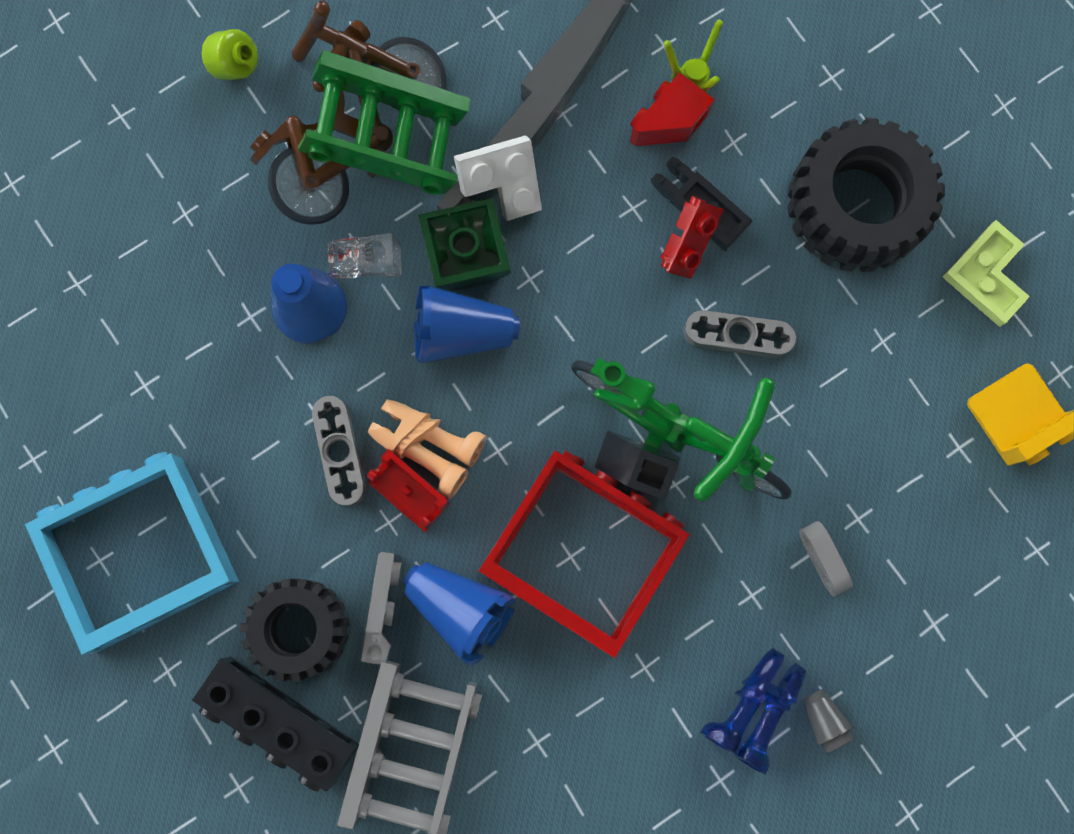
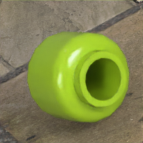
[201,29,258,81]

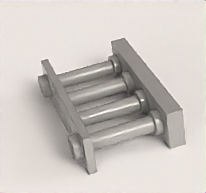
[337,660,482,834]

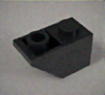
[594,430,681,500]

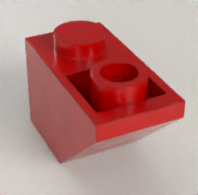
[630,72,715,146]

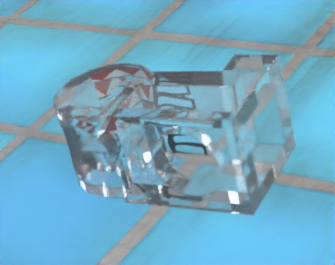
[328,233,402,279]

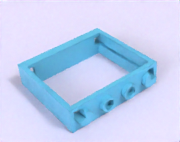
[25,452,239,655]

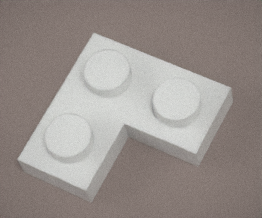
[454,135,542,221]

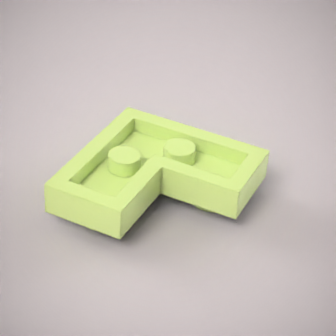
[942,220,1030,327]

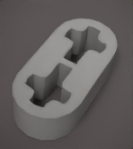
[799,521,853,597]

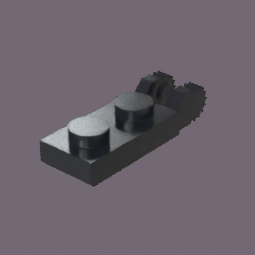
[650,157,753,251]

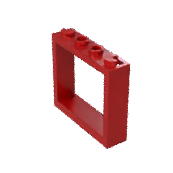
[479,450,690,658]

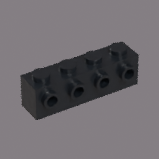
[192,656,359,792]

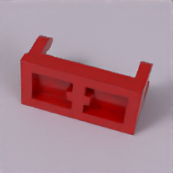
[367,449,451,533]

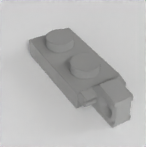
[361,552,401,664]

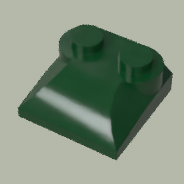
[418,198,511,291]

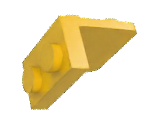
[967,364,1074,466]

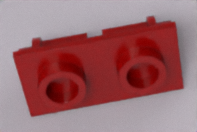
[660,196,724,279]

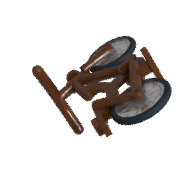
[250,1,446,225]

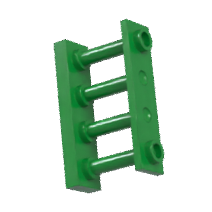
[298,50,470,195]

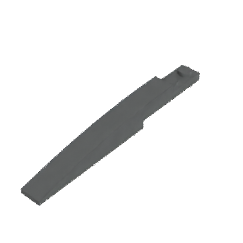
[437,0,632,216]

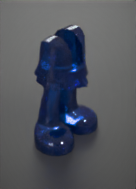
[700,648,807,775]

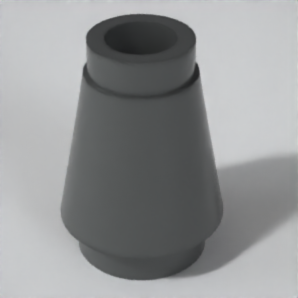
[802,688,855,753]

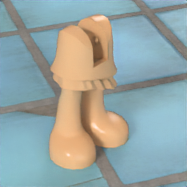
[367,399,487,500]

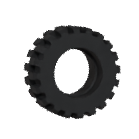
[787,117,945,272]

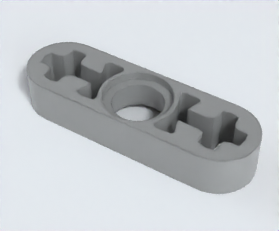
[683,310,796,358]
[312,396,366,507]

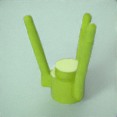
[664,19,723,93]

